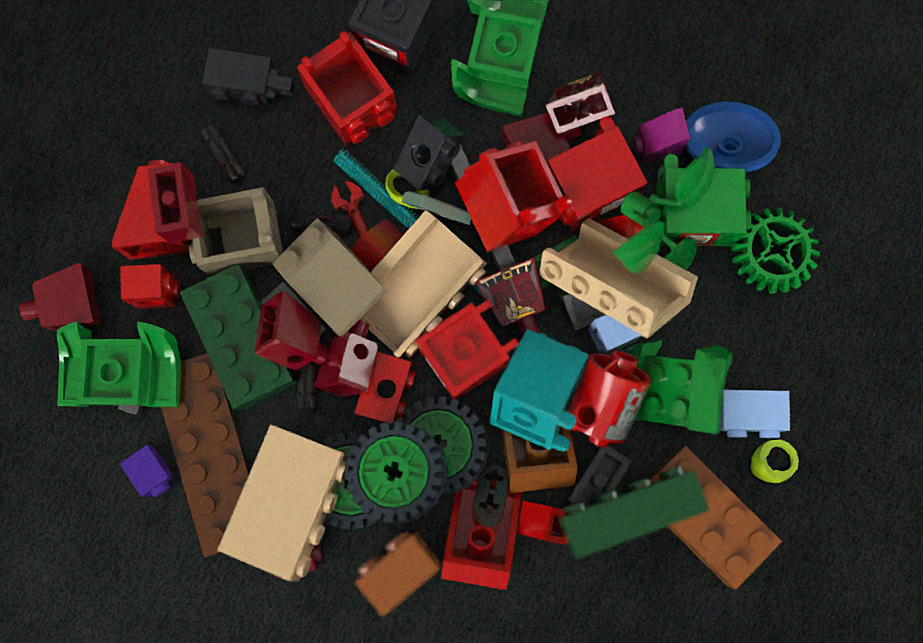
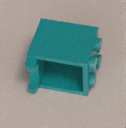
[490,329,588,452]

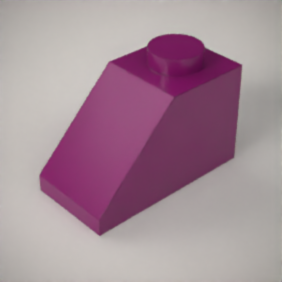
[633,108,690,164]

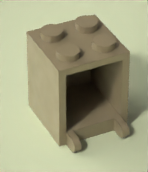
[189,187,283,277]

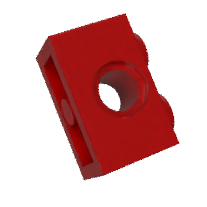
[121,264,181,309]
[355,352,416,423]

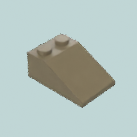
[272,218,387,337]

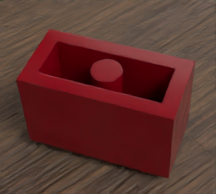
[148,162,202,243]

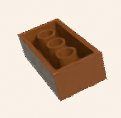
[649,446,782,590]
[355,531,442,617]

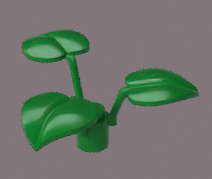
[613,146,715,273]

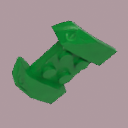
[452,0,548,116]
[57,321,181,407]
[622,340,732,434]

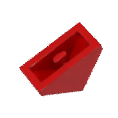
[351,219,403,272]

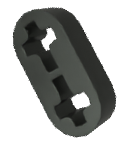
[474,465,508,527]

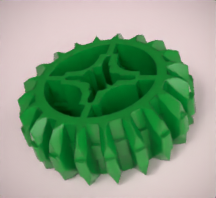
[731,208,820,294]

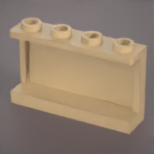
[359,210,487,359]
[539,218,698,338]
[218,425,350,582]

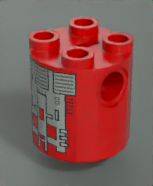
[566,350,651,447]

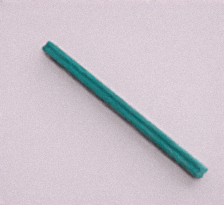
[334,148,560,343]

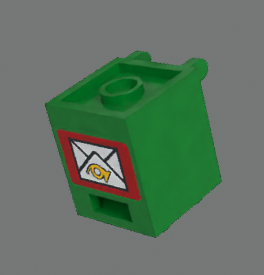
[656,154,751,246]

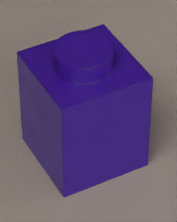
[120,445,176,498]

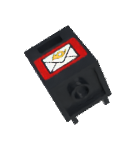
[349,0,437,76]

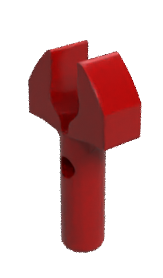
[331,181,369,237]

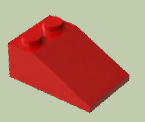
[441,478,522,590]

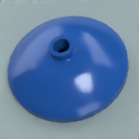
[685,102,781,173]

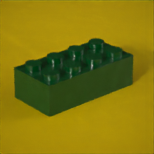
[180,264,299,411]
[558,466,710,559]

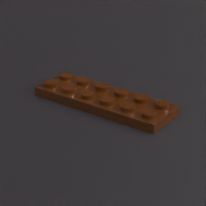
[161,353,250,558]

